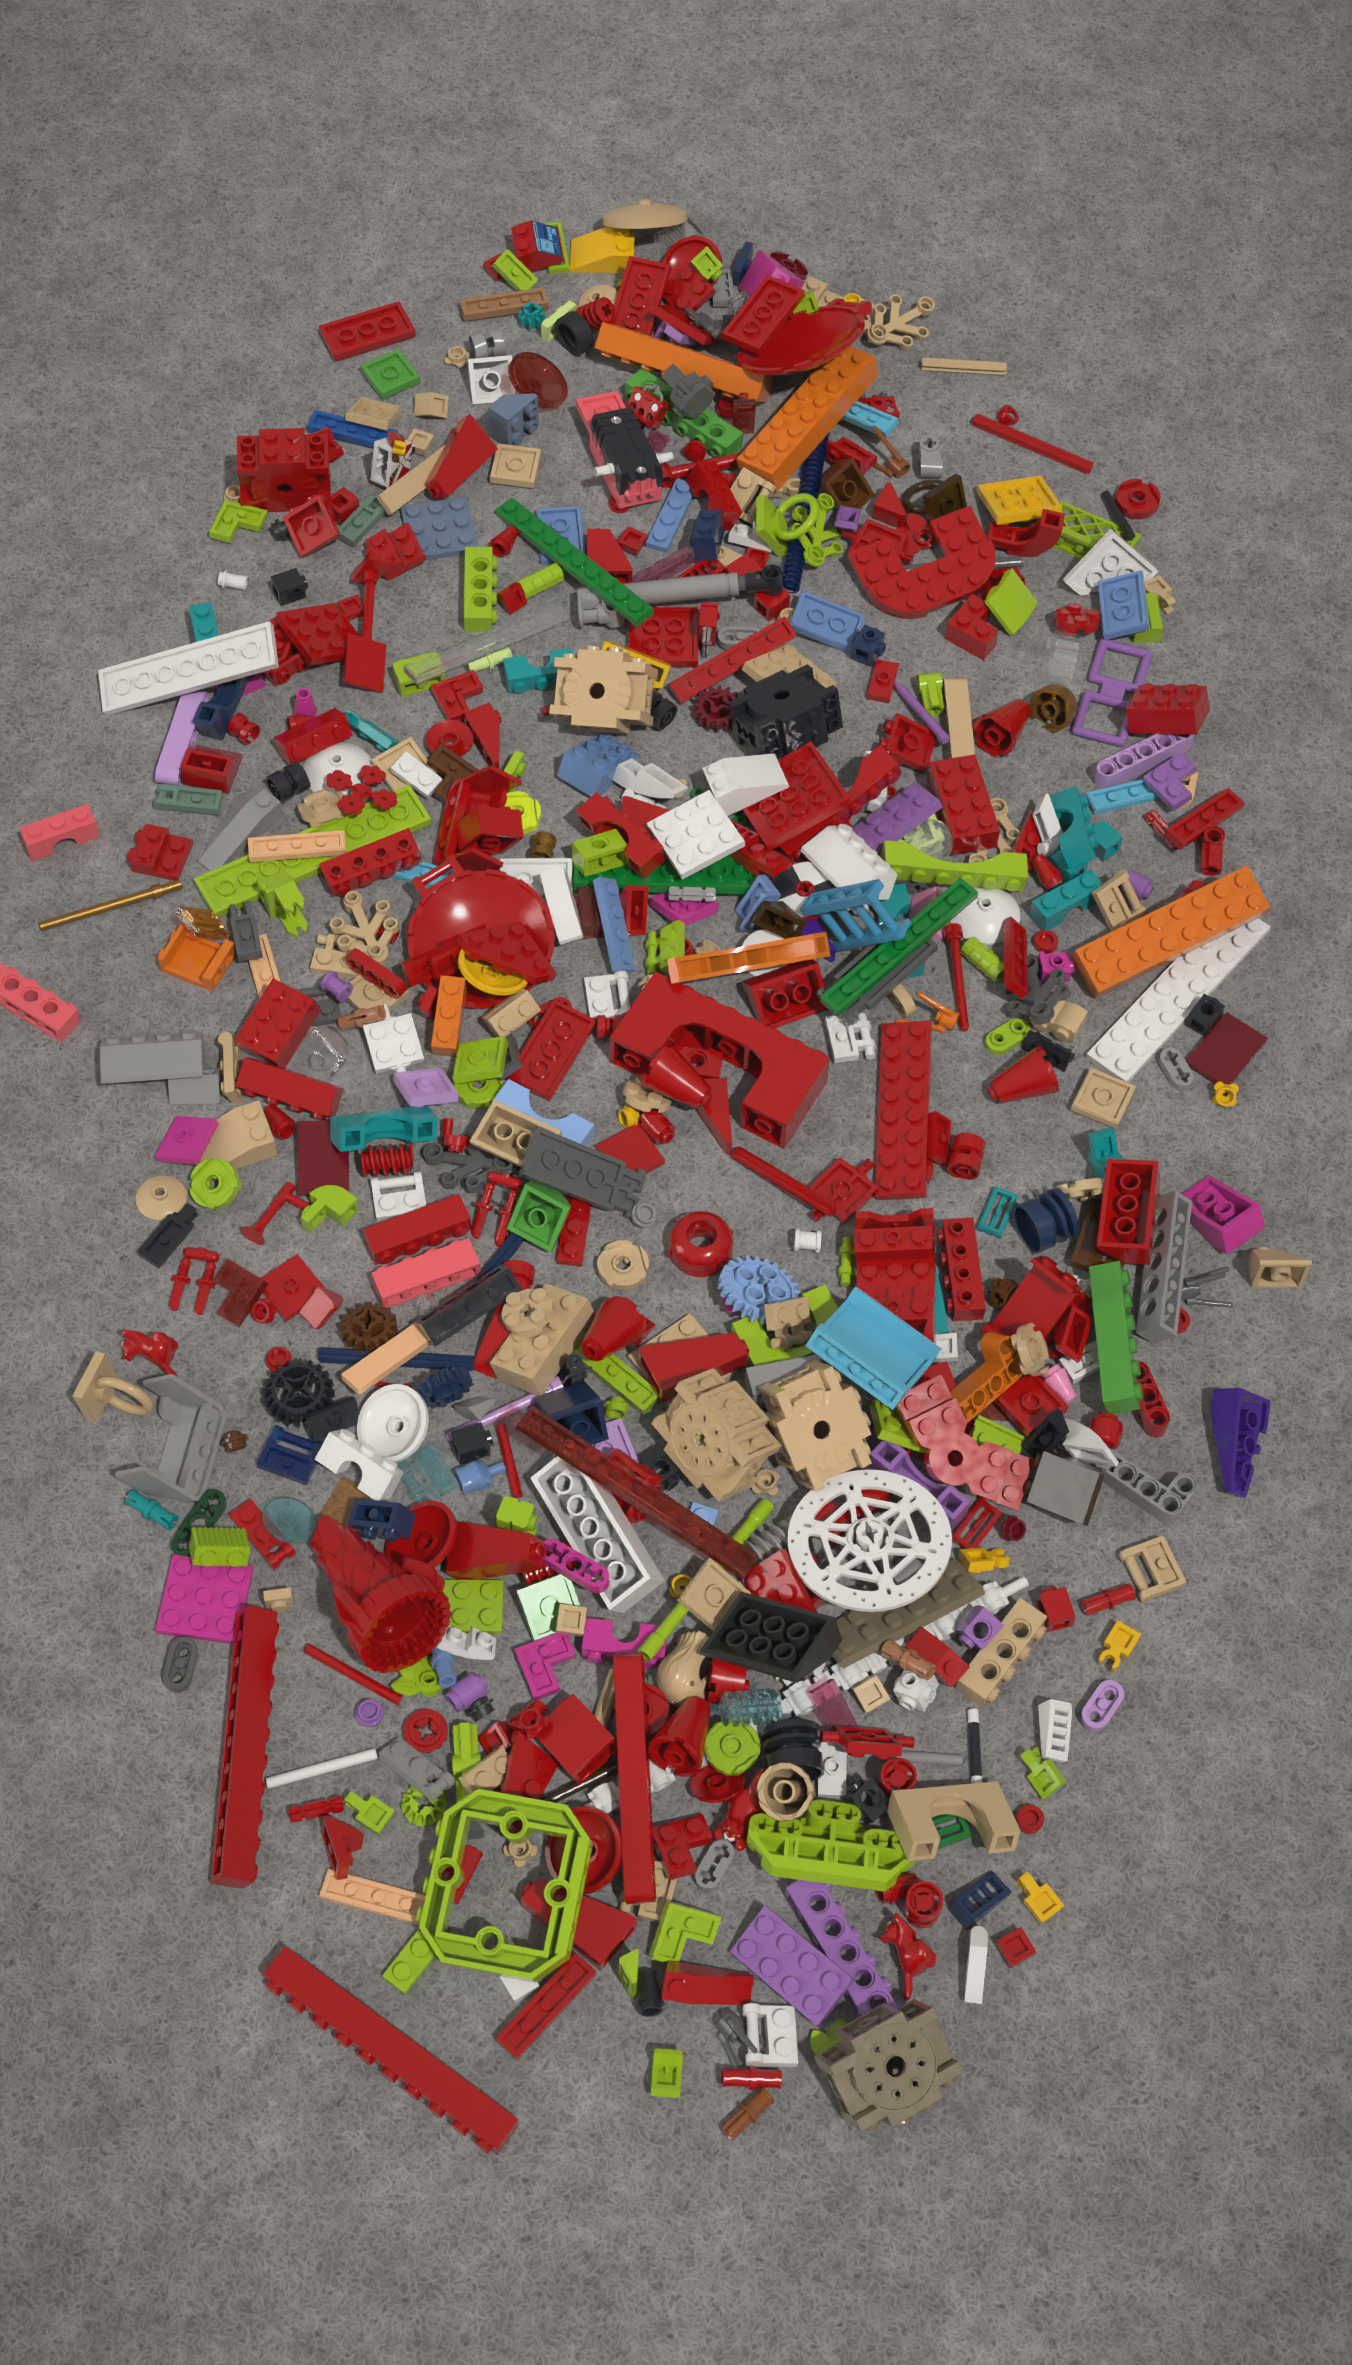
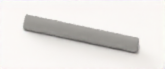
[878,1751,963,1766]

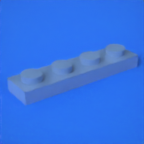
[646,478,694,553]
[593,877,635,973]

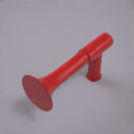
[242,1182,311,1245]

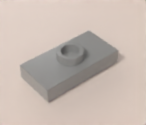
[712,270,735,307]

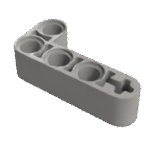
[1090,1448,1198,1524]

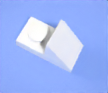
[728,519,772,552]

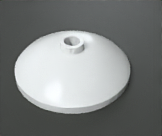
[303,742,373,797]
[949,887,1020,946]
[357,1384,429,1463]

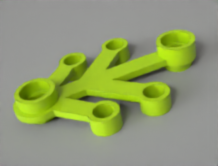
[789,493,844,567]

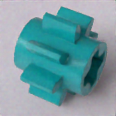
[518,302,545,330]

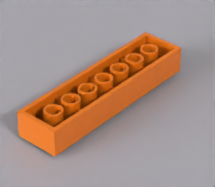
[595,322,775,405]
[737,346,879,493]
[1071,865,1271,999]

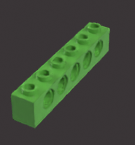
[625,368,743,457]

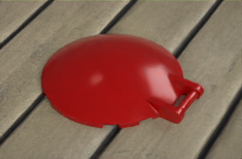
[737,298,872,375]
[407,855,555,1009]

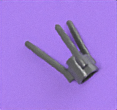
[1181,1267,1233,1308]
[716,2011,766,2069]

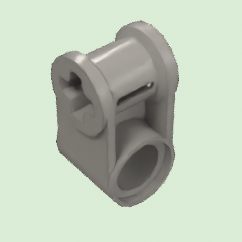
[917,435,943,478]

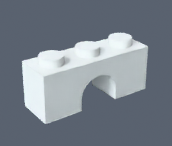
[315,1429,404,1501]

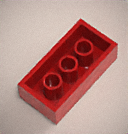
[926,754,1000,855]

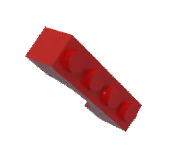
[576,792,665,879]

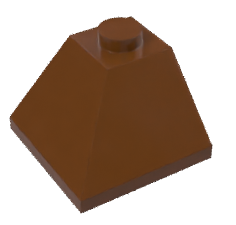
[822,457,875,509]

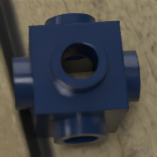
[851,624,886,667]

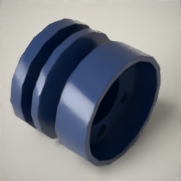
[1014,1187,1079,1254]

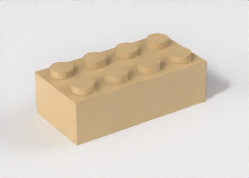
[490,1283,595,1396]

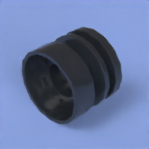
[761,1719,824,1781]

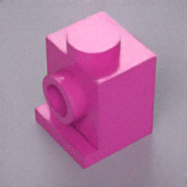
[1037,951,1075,984]

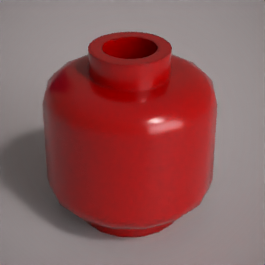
[1088,1412,1123,1450]

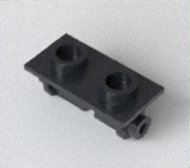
[1021,1030,1075,1072]
[562,1354,592,1386]

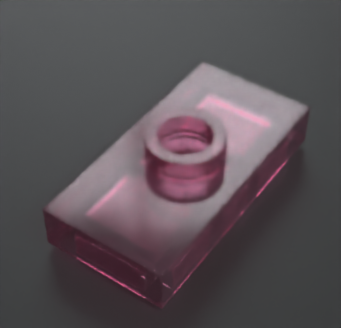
[808,1678,858,1731]

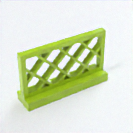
[1053,501,1142,559]

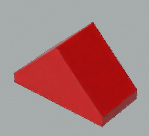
[872,482,907,528]
[619,885,649,935]

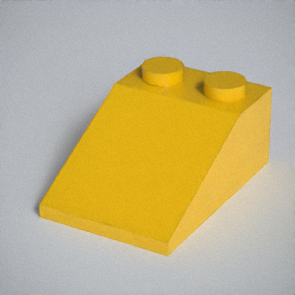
[570,227,635,274]

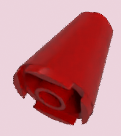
[973,699,1031,757]
[640,1043,713,1109]
[987,1046,1060,1104]
[581,1296,646,1362]
[648,1697,711,1777]

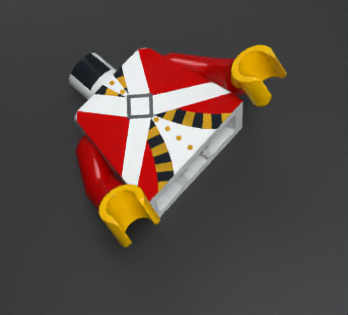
[370,431,415,489]

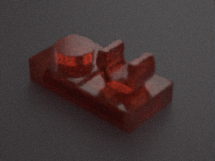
[732,393,756,434]

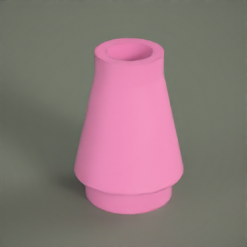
[1041,1364,1078,1404]

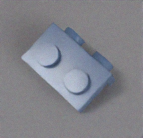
[735,875,781,931]

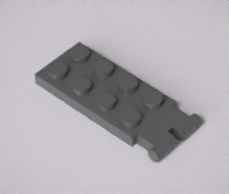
[816,916,938,1025]
[519,1126,647,1219]

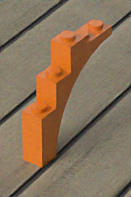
[667,932,830,984]

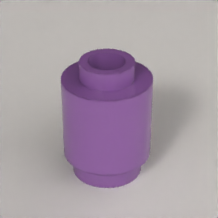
[1118,870,1154,901]
[445,1672,488,1712]

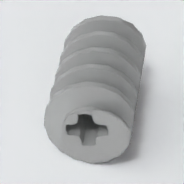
[744,1515,799,1565]

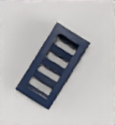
[948,1871,1011,1931]

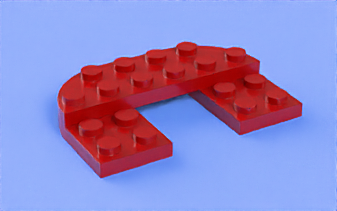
[847,506,996,619]

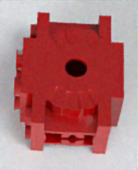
[237,428,331,512]

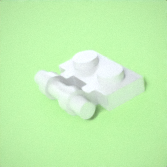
[825,1013,876,1063]

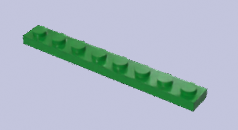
[820,878,978,1017]

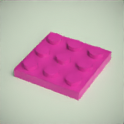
[155,1554,254,1644]

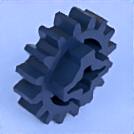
[415,1366,473,1409]

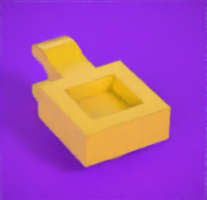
[1016,1872,1065,1925]

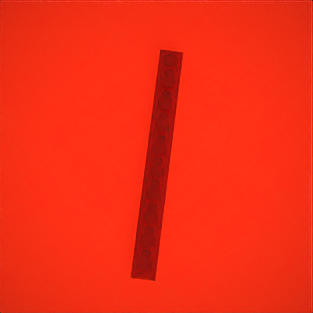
[516,1406,758,1579]

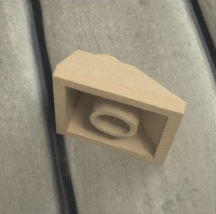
[1248,1247,1312,1288]

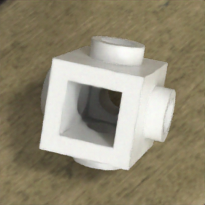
[893,1670,939,1712]

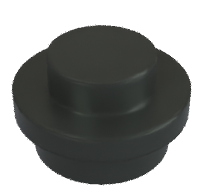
[271,519,289,541]

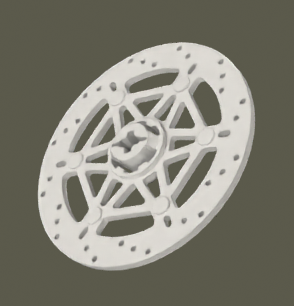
[788,1470,952,1612]

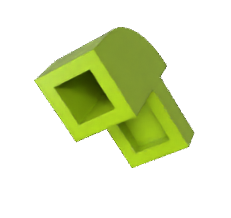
[300,1185,359,1234]

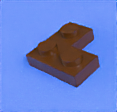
[427,744,478,804]

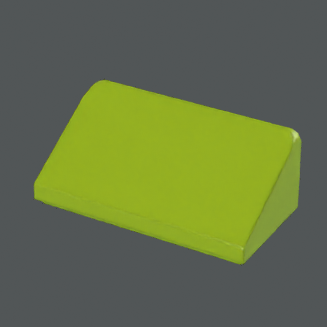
[619,1949,639,1998]

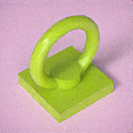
[756,493,819,557]

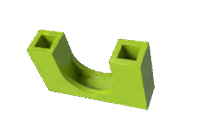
[731,1285,838,1367]

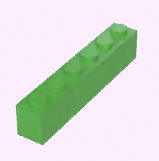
[1089,1261,1143,1414]

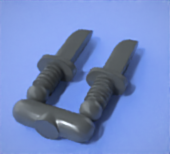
[684,307,732,344]

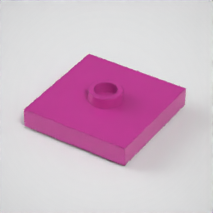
[154,1116,219,1165]

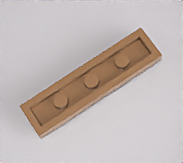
[460,287,549,321]

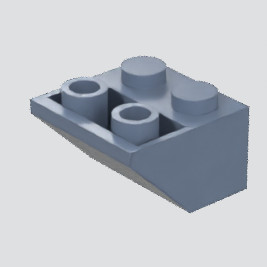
[488,394,539,446]

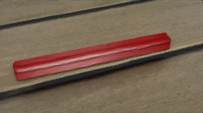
[731,1146,838,1217]

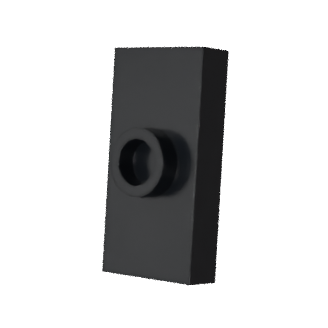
[305,1396,360,1442]

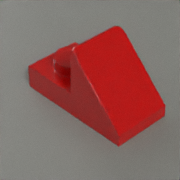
[321,1816,364,1880]

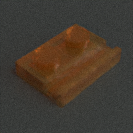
[175,906,232,940]

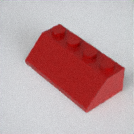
[1097,1158,1160,1265]

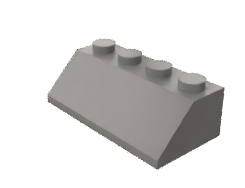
[100,1029,205,1084]

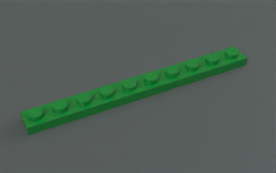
[495,498,654,627]

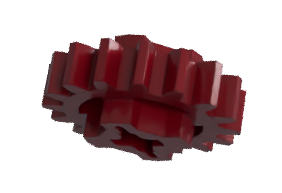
[693,685,738,732]

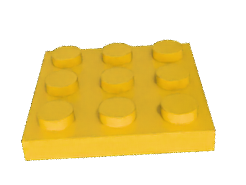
[977,475,1062,525]

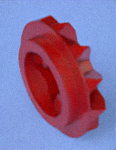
[403,1709,448,1754]

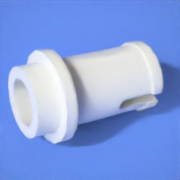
[218,570,248,591]

